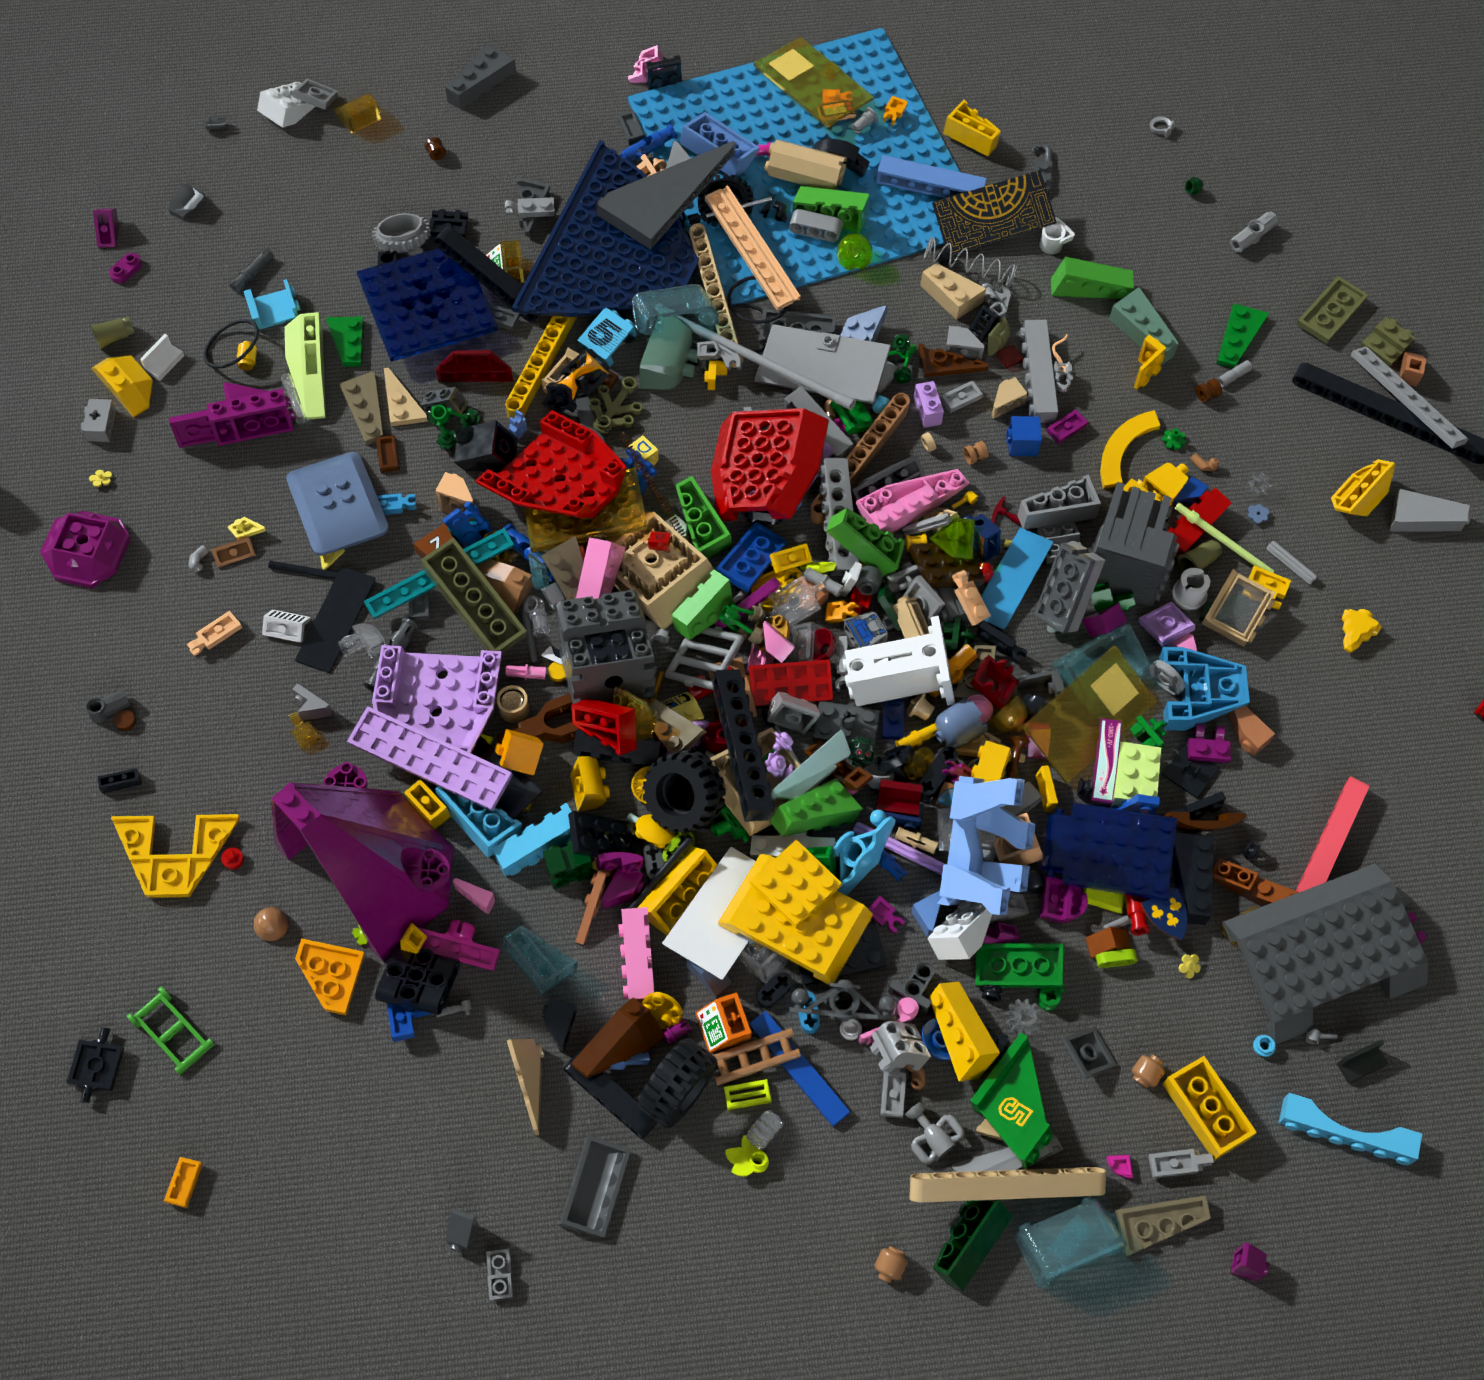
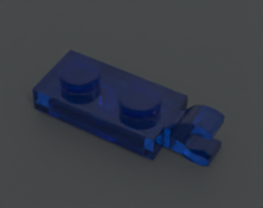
[882,699,904,740]

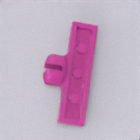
[417,920,500,971]

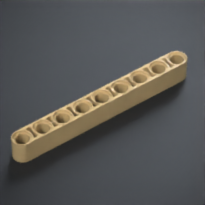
[689,223,744,368]
[910,1167,1106,1202]

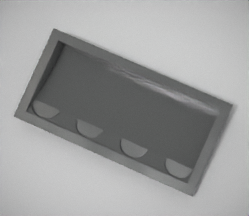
[558,1135,631,1238]

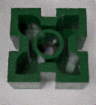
[543,840,594,890]

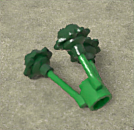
[428,405,481,450]

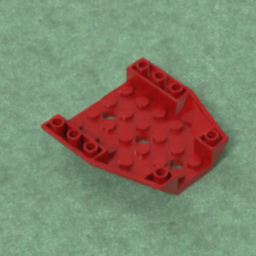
[711,408,829,521]
[475,410,627,518]

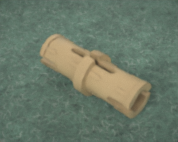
[895,827,939,855]

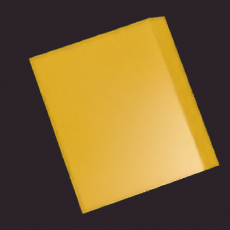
[401,923,427,954]

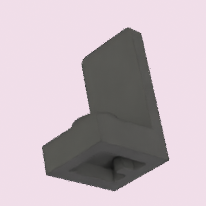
[421,387,468,417]
[1017,669,1065,701]

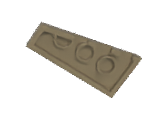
[339,371,384,445]
[541,536,584,600]
[1115,1195,1211,1257]

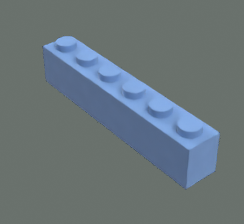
[876,155,987,198]

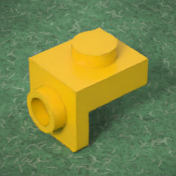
[704,360,727,390]

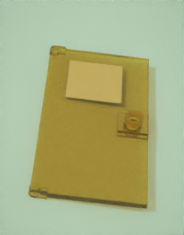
[754,37,874,128]
[1022,645,1157,783]

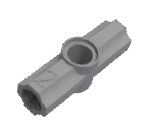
[1230,212,1278,252]

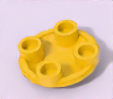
[635,814,676,848]
[642,992,683,1030]

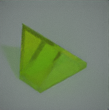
[930,518,975,559]

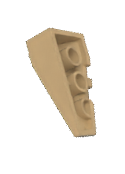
[507,1039,544,1136]

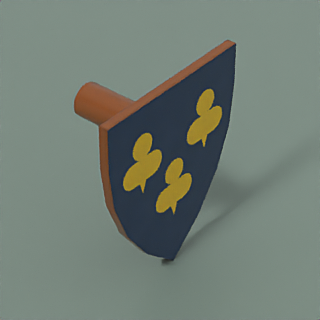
[1140,888,1187,941]

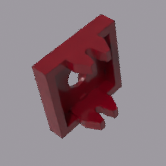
[969,655,1019,709]

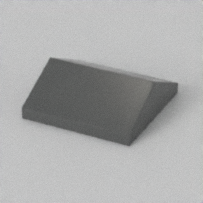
[1062,1027,1117,1078]

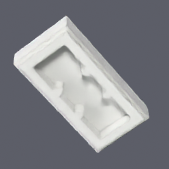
[840,562,862,597]

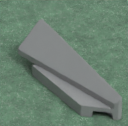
[952,1134,1063,1172]

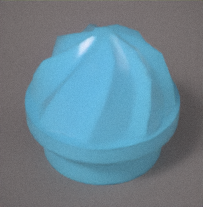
[872,395,890,414]

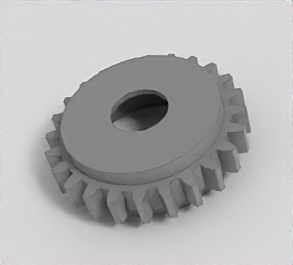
[372,213,431,253]

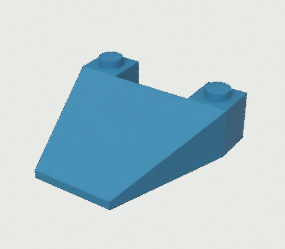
[1159,647,1250,731]

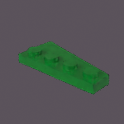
[1216,303,1269,369]

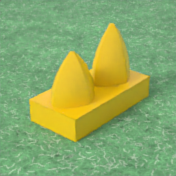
[769,543,813,574]

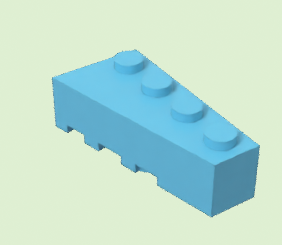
[492,803,572,877]

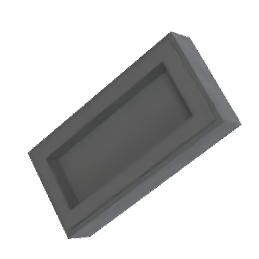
[617,111,645,144]

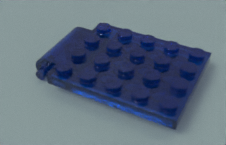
[1041,803,1177,901]

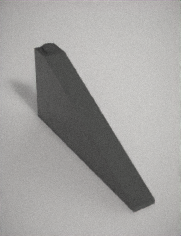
[597,141,736,250]

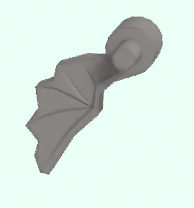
[436,1000,472,1018]

